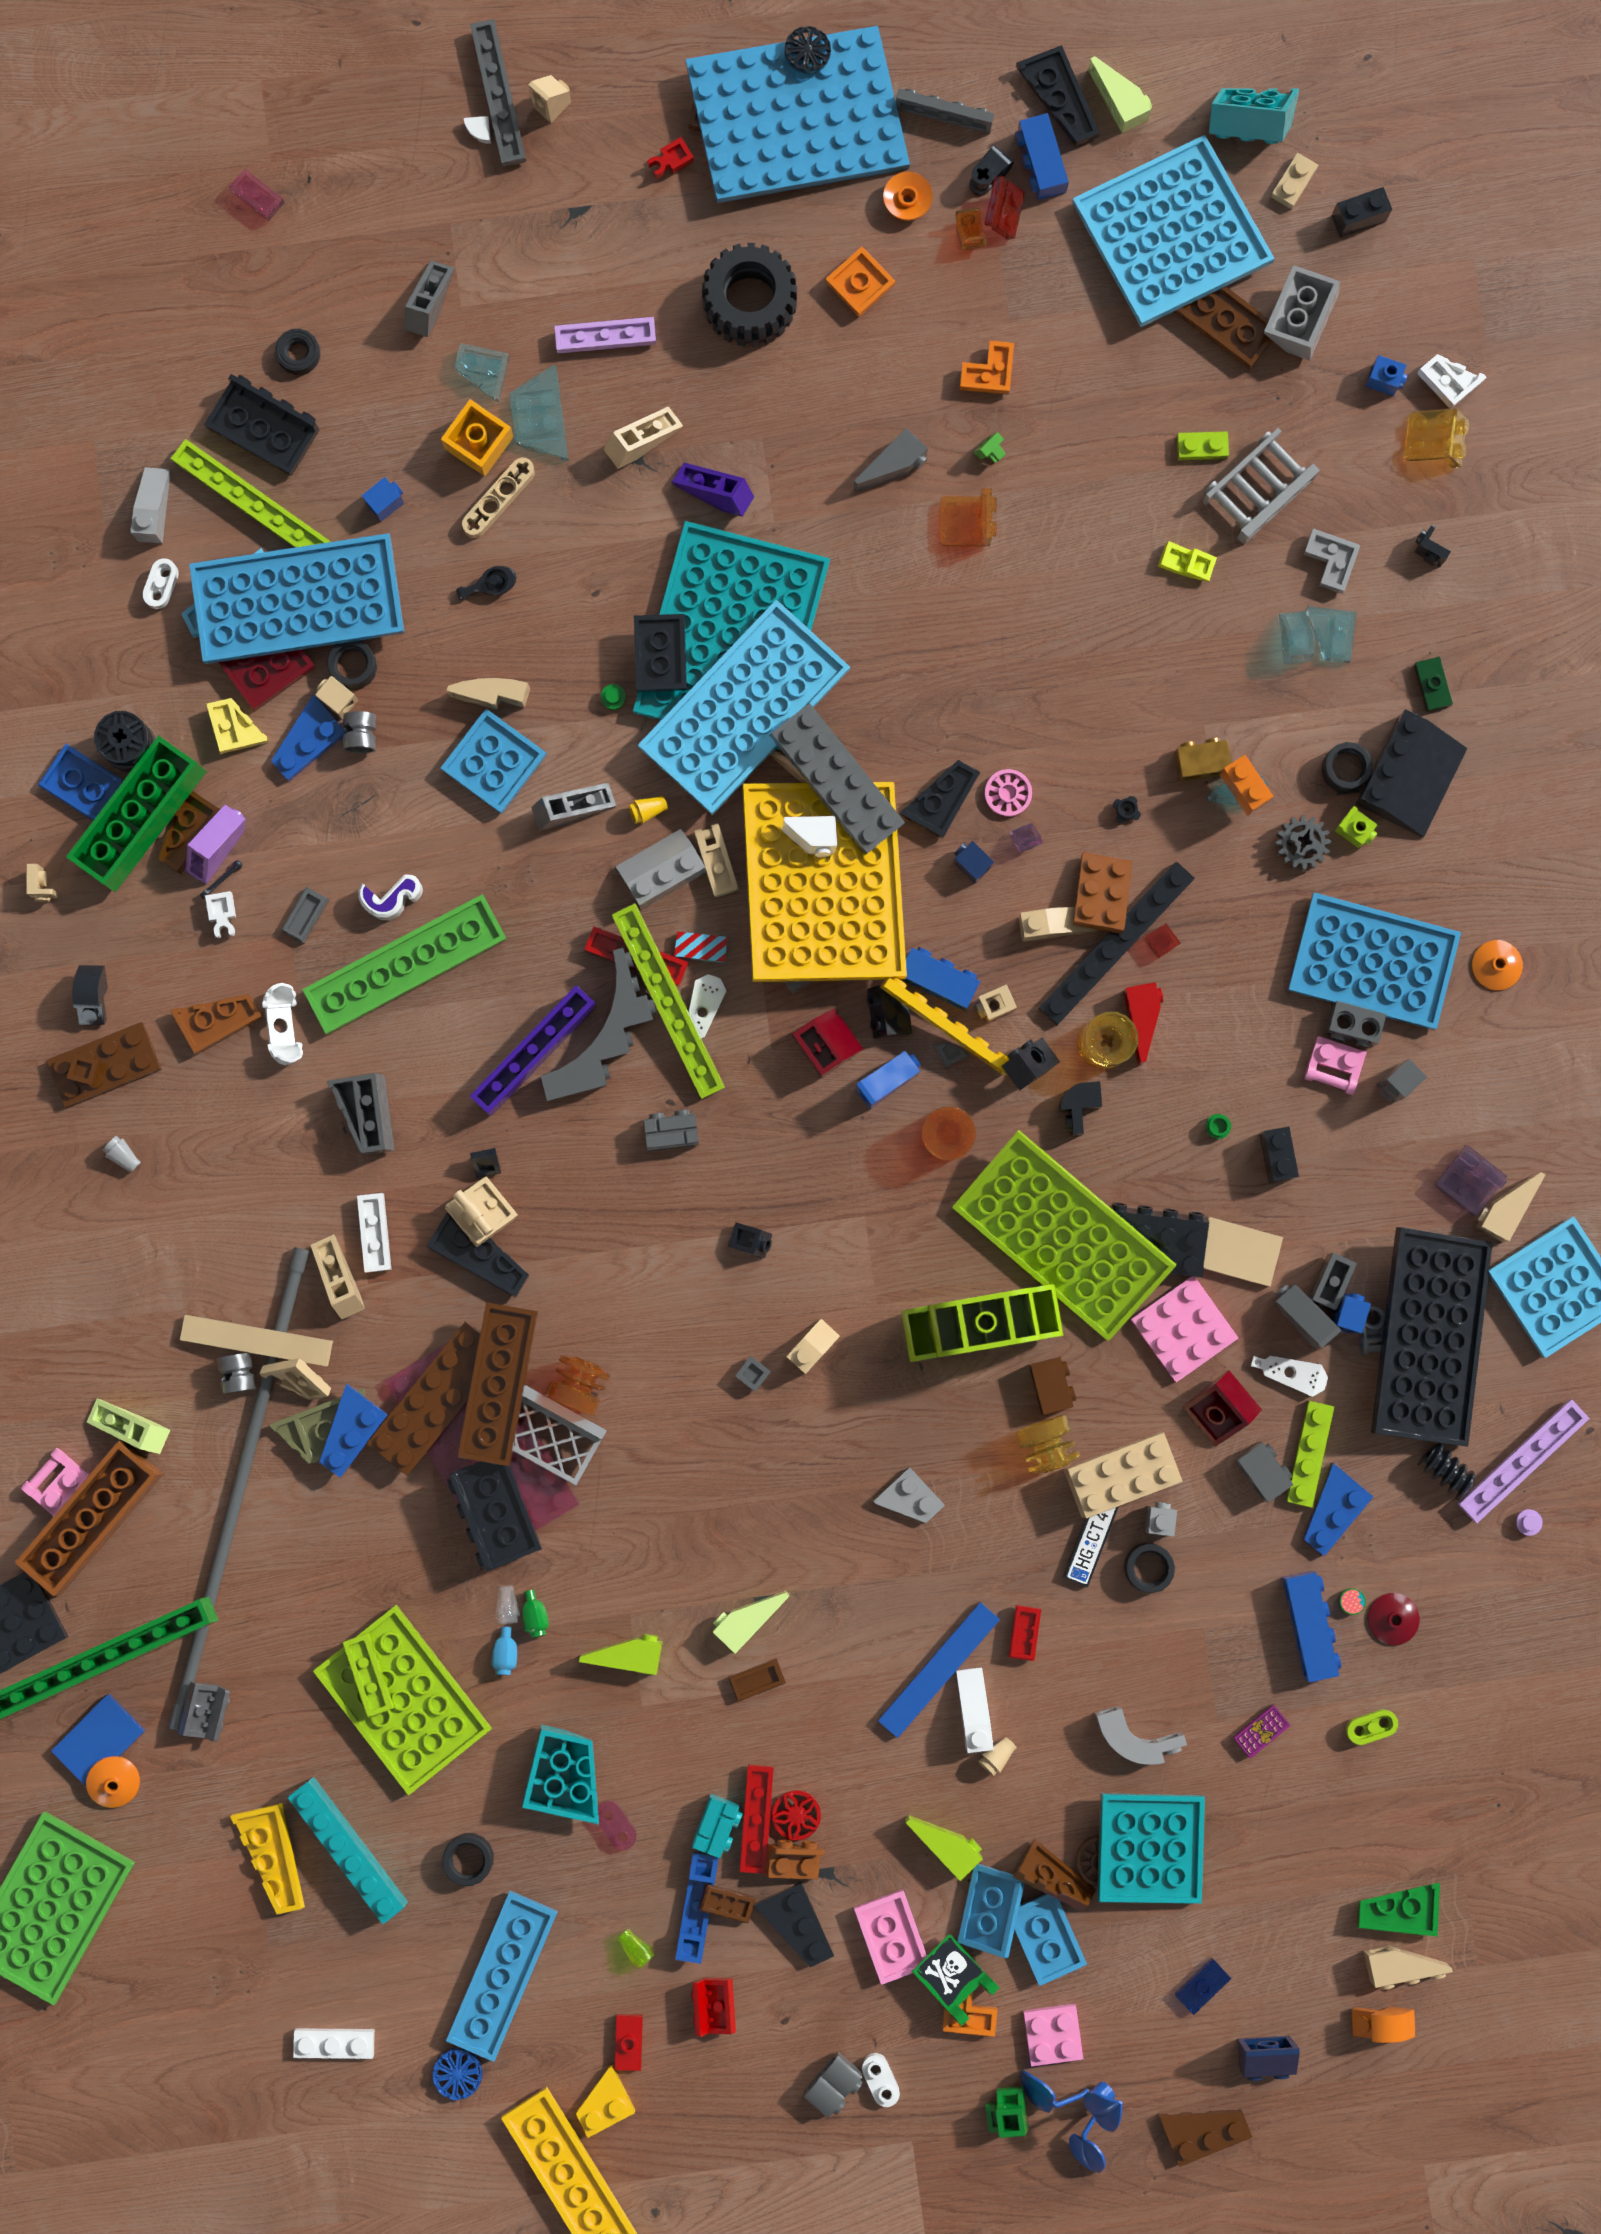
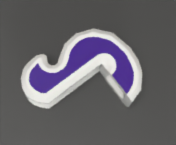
[358,875,423,921]

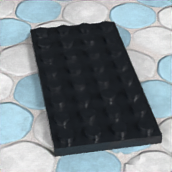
[1371,1227,1493,1447]

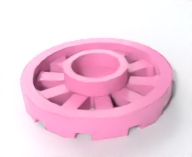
[985,769,1032,817]

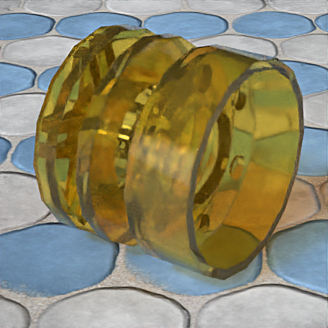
[1077,1012,1138,1069]
[1015,1414,1081,1474]

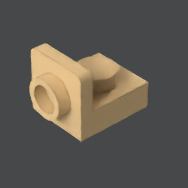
[26,864,58,902]

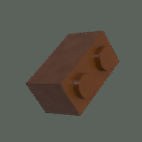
[1029,1357,1076,1415]

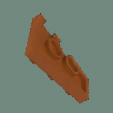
[170,994,263,1055]

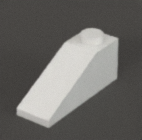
[956,1667,994,1753]

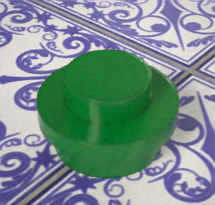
[601,684,626,710]
[1205,1114,1231,1139]

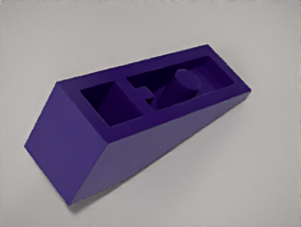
[672,463,754,517]

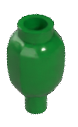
[521,1589,549,1639]

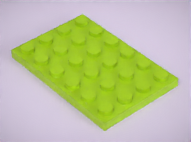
[313,1605,492,1796]

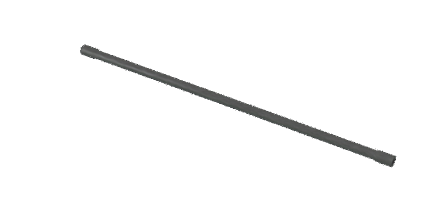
[168,1247,309,1731]

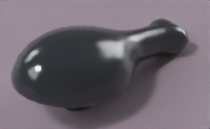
[456,566,517,601]

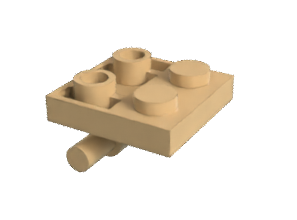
[445,1176,518,1247]

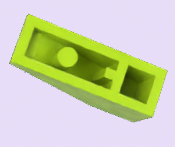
[579,1634,663,1675]
[905,1815,983,1881]

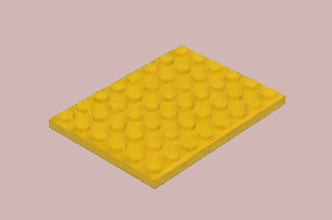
[742,782,907,982]

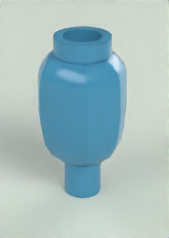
[491,1627,517,1675]

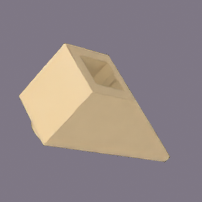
[1363,1945,1453,1990]

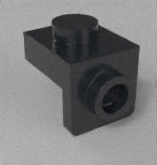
[1415,525,1451,567]

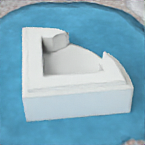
[464,116,491,144]

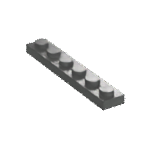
[470,19,526,167]

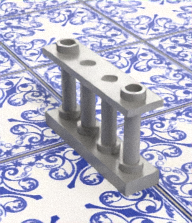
[1203,428,1320,544]

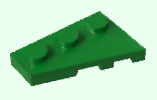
[1357,1882,1440,1937]

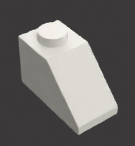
[782,816,837,857]

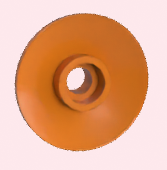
[883,172,933,221]
[1471,940,1523,991]
[86,1756,140,1808]

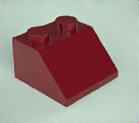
[1183,1370,1262,1447]

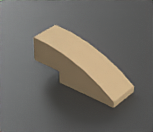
[447,678,530,710]

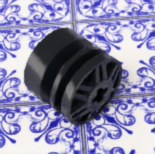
[94,711,156,772]

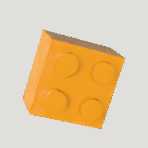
[441,399,514,477]

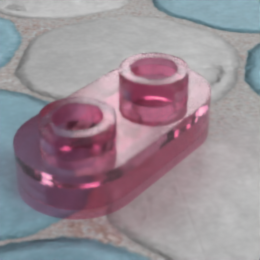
[598,1800,637,1850]

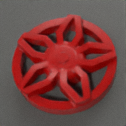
[772,1790,821,1840]

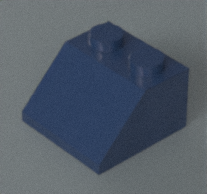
[1237,2036,1300,2081]

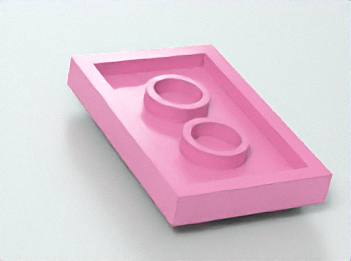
[854,1889,927,1985]

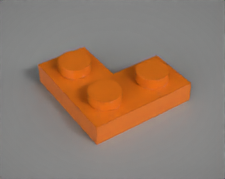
[960,341,1014,395]
[942,1992,997,2037]

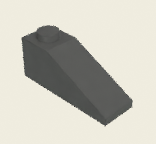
[404,260,454,337]
[854,428,928,492]
[531,783,616,831]

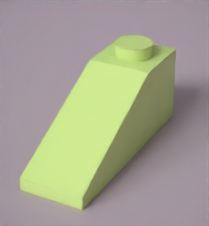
[1088,57,1152,133]
[87,1399,170,1454]
[713,1591,789,1654]

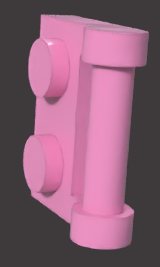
[1304,1036,1367,1095]
[21,1448,89,1516]

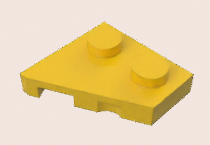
[576,2064,635,2138]

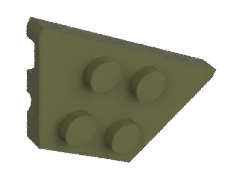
[269,1388,366,1464]

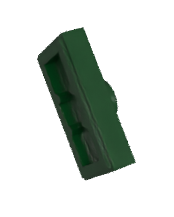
[1414,656,1453,712]

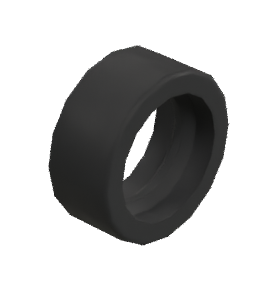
[327,641,377,690]
[1322,742,1373,793]
[1124,1543,1175,1593]
[442,1833,494,1886]

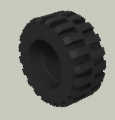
[702,243,797,347]

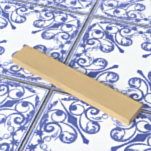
[180,1315,333,1366]

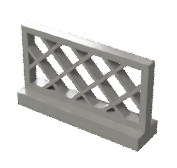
[513,1385,607,1485]

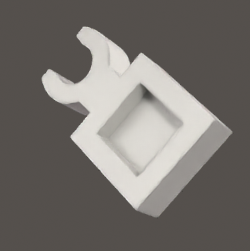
[205,891,236,938]

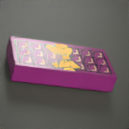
[1233,1704,1291,1759]

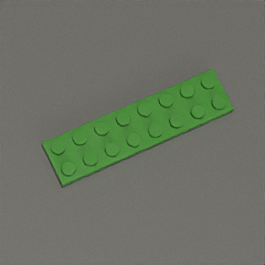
[302,894,507,1035]

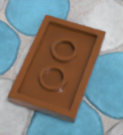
[1072,852,1133,934]

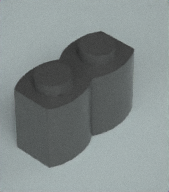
[804,2051,863,2118]

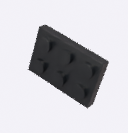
[634,614,687,692]

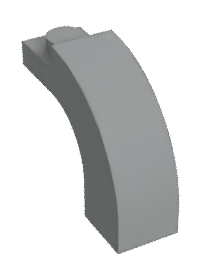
[1094,1706,1187,1765]

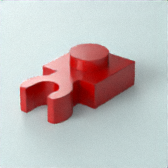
[647,137,694,179]

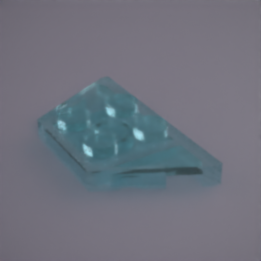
[509,365,569,461]

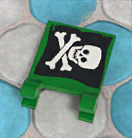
[912,1934,1000,2026]

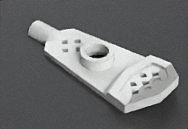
[689,974,727,1038]
[1251,1356,1328,1397]

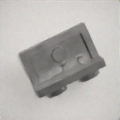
[178,1682,230,1742]

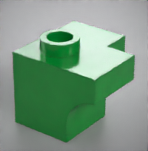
[985,2086,1029,2138]

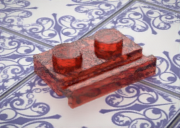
[984,176,1025,240]

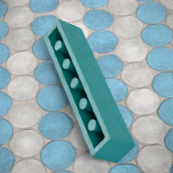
[287,1777,408,1924]

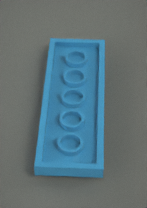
[446,1890,558,2062]

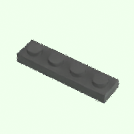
[896,89,994,134]

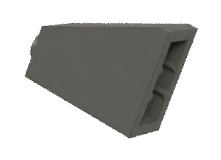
[1272,1284,1341,1348]

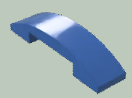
[675,1852,719,1964]

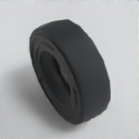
[275,328,320,375]

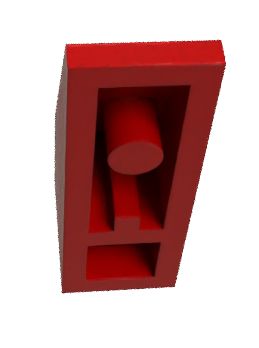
[1123,982,1164,1065]

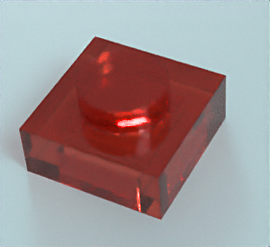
[1144,923,1181,959]

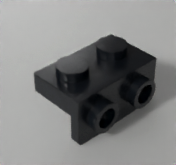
[867,983,913,1039]

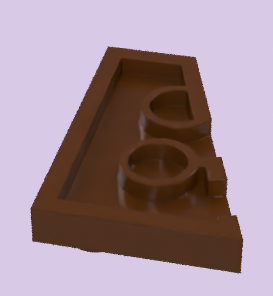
[158,791,220,874]
[1013,1839,1096,1911]
[1158,2109,1252,2167]

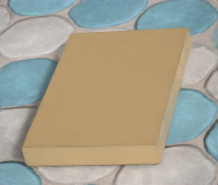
[1203,1217,1283,1287]

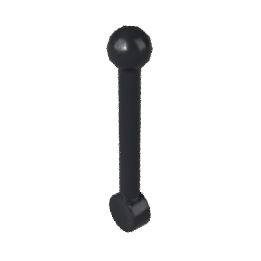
[200,860,242,899]

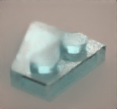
[455,343,509,402]
[1306,606,1356,663]

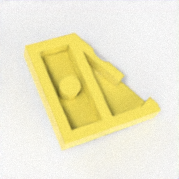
[207,698,268,754]

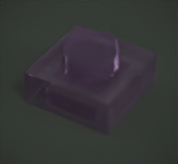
[1009,823,1043,853]

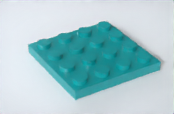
[1097,1793,1205,1904]

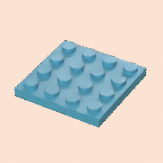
[1489,1216,1601,1358]

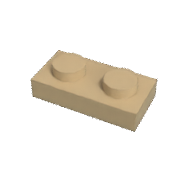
[1271,153,1319,210]

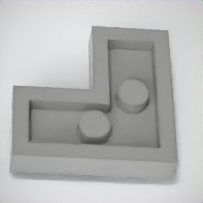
[1303,529,1360,594]

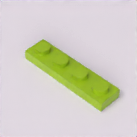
[1286,1401,1334,1508]

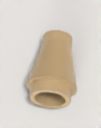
[979,1737,1017,1777]

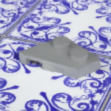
[873,1467,945,1523]

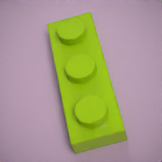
[343,1633,394,1717]

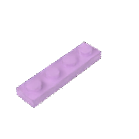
[555,317,656,353]

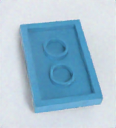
[958,1864,1024,1958]
[1015,1893,1087,1986]

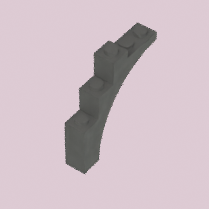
[541,948,657,1101]

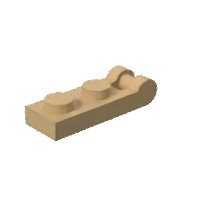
[694,824,739,898]

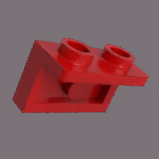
[691,1977,736,2037]

